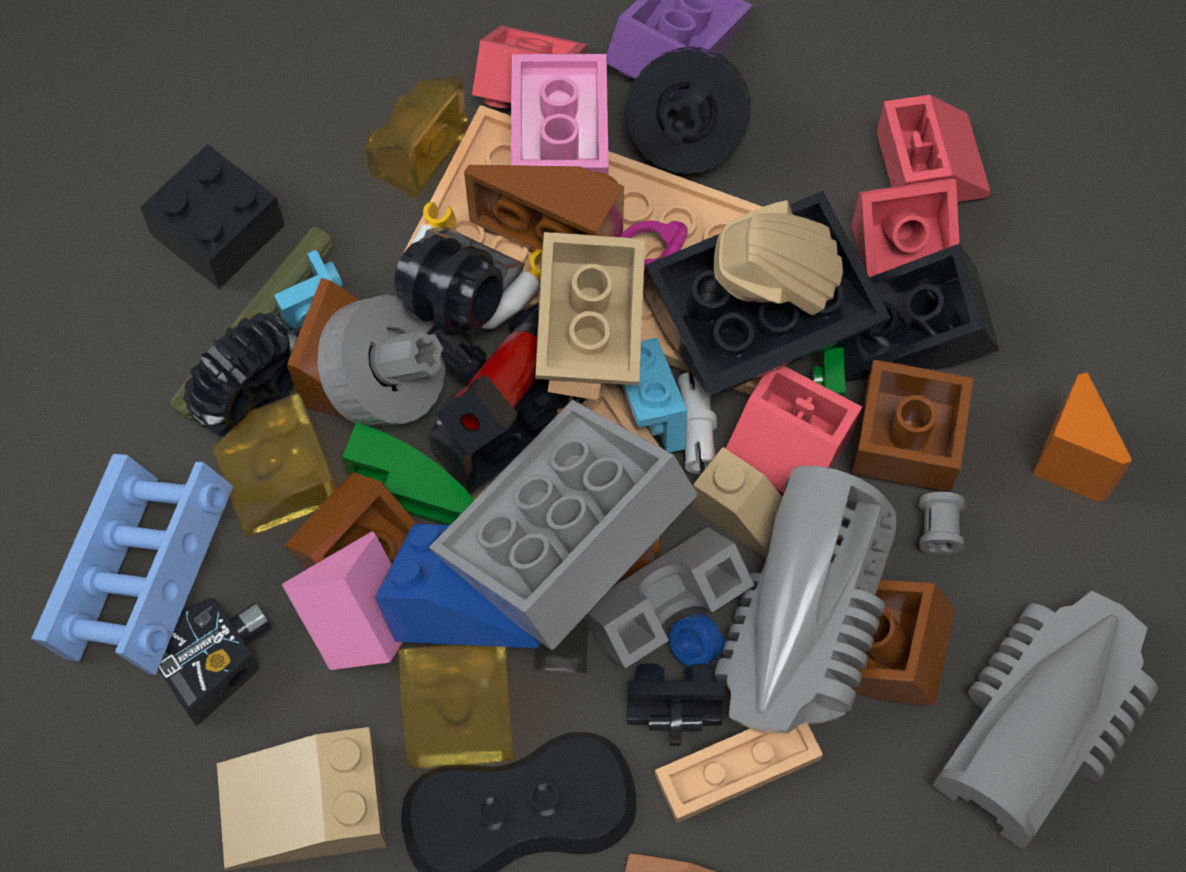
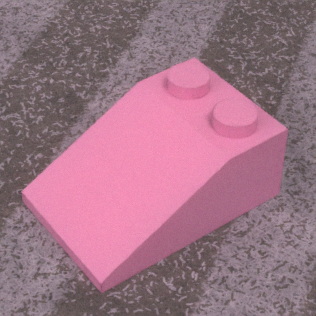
[511,54,609,175]

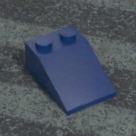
[375,524,541,648]

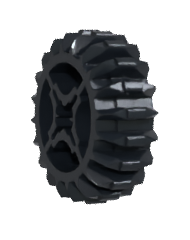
[183,313,300,437]

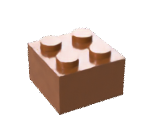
[851,360,974,492]

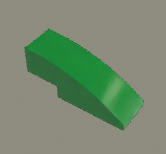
[342,422,474,525]

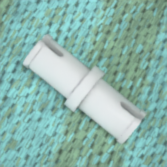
[678,372,717,474]

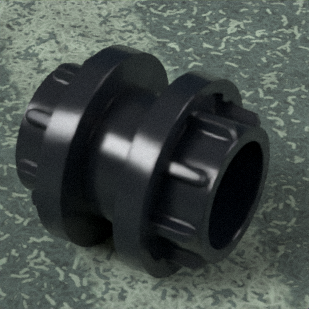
[394,234,503,334]

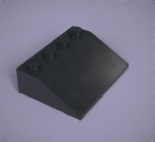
[643,191,890,399]

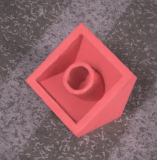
[851,178,959,277]

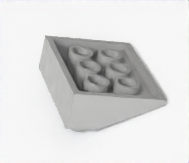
[429,400,698,650]

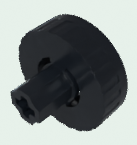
[626,46,751,174]

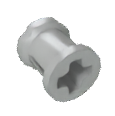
[919,492,965,555]

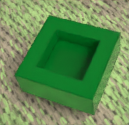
[811,348,846,397]

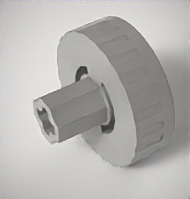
[317,295,445,428]

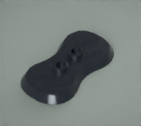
[401,732,636,872]

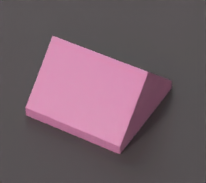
[281,531,403,670]

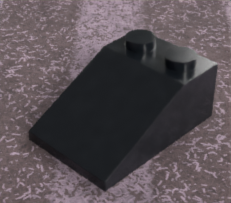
[836,243,999,381]

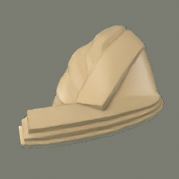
[714,200,843,315]

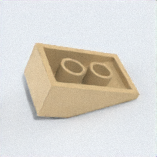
[535,232,645,385]
[217,727,387,871]

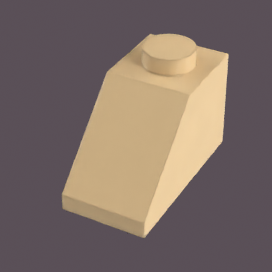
[690,447,783,559]

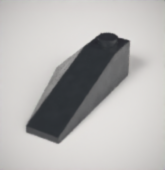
[429,379,619,495]

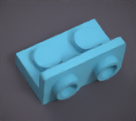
[621,338,687,453]

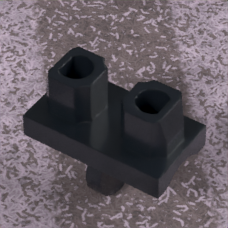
[627,664,724,746]

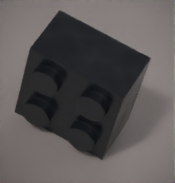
[140,144,285,289]

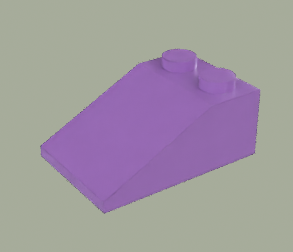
[606,0,753,98]

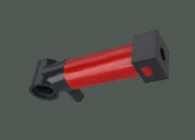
[435,301,539,454]

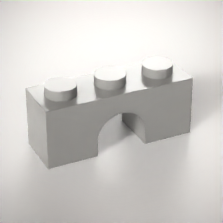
[585,527,754,669]

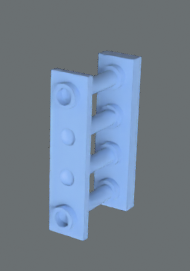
[31,454,233,675]

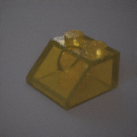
[365,76,468,199]
[213,393,336,537]
[399,645,514,769]

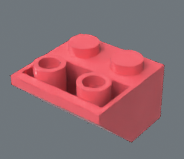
[876,95,991,202]
[726,366,862,497]

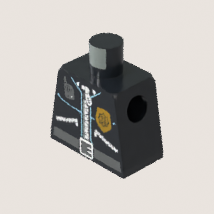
[158,598,272,726]

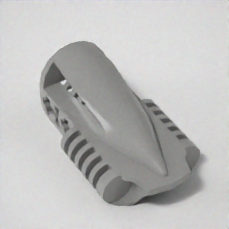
[714,466,897,734]
[932,590,1159,850]

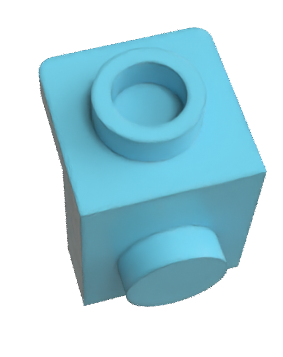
[274,250,343,329]

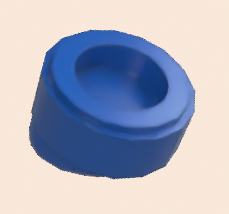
[669,613,726,667]

